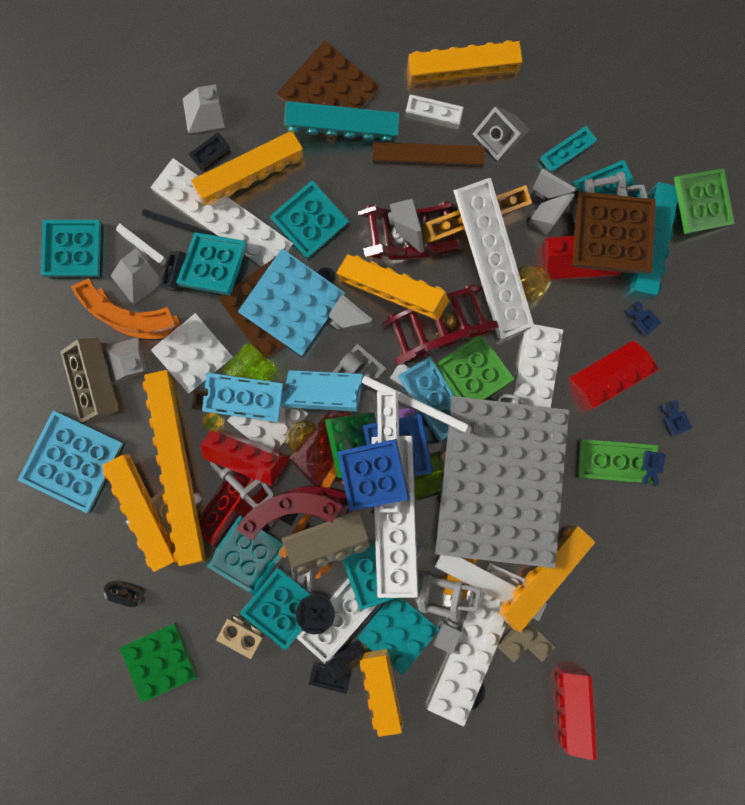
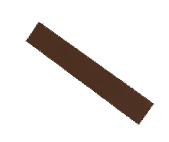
[373,142,485,166]

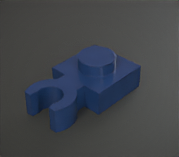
[626,301,662,336]
[662,400,692,436]
[641,450,666,486]

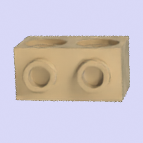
[216,616,264,659]

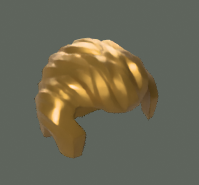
[436,308,461,335]

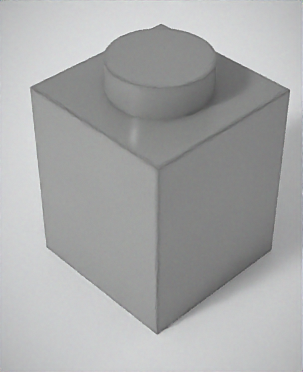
[433,620,462,654]

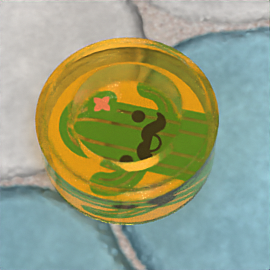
[202,412,222,431]

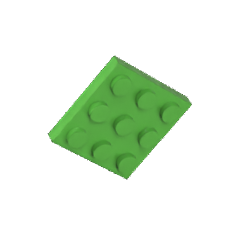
[674,168,735,234]
[435,336,514,400]

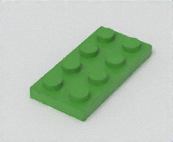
[577,439,658,484]

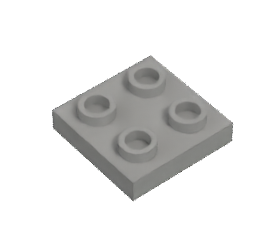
[333,344,386,398]

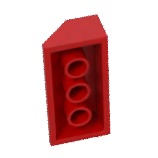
[543,236,622,280]
[569,340,660,411]
[201,430,291,486]
[198,472,270,547]
[557,668,597,760]

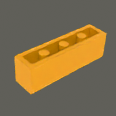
[360,649,403,737]

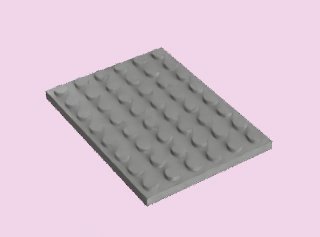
[435,396,569,568]

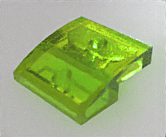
[222,342,277,384]
[414,451,445,501]

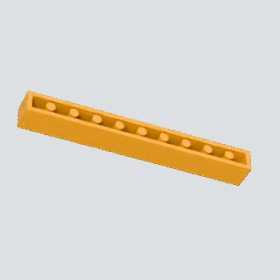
[143,370,206,567]

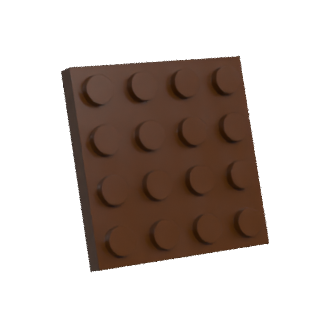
[276,40,380,143]
[572,192,656,275]
[218,258,285,360]

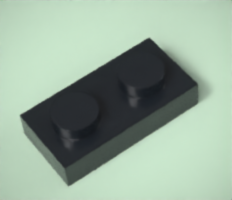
[189,132,231,170]
[161,251,186,290]
[325,641,365,680]
[308,664,351,694]

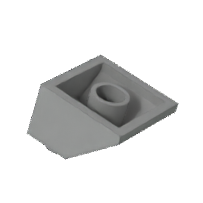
[183,84,225,135]
[472,106,530,161]
[533,169,579,200]
[528,192,575,236]
[388,199,424,253]
[111,248,162,305]
[328,294,372,331]
[103,338,149,384]

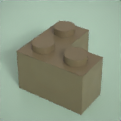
[497,622,556,663]

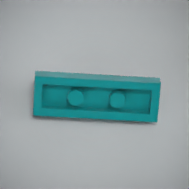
[540,125,597,172]

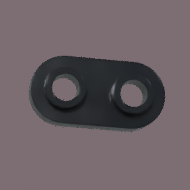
[104,581,143,607]

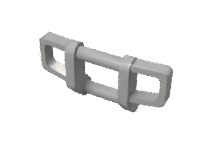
[570,172,648,222]
[210,462,277,508]
[416,571,483,622]

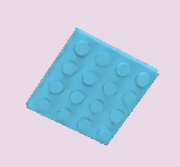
[238,249,345,356]
[18,410,124,513]

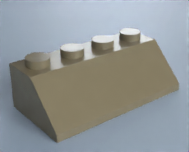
[60,338,118,423]
[281,510,370,575]

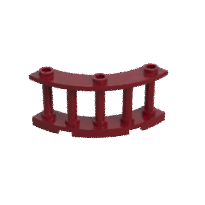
[358,201,465,260]
[382,284,499,366]
[236,485,349,540]

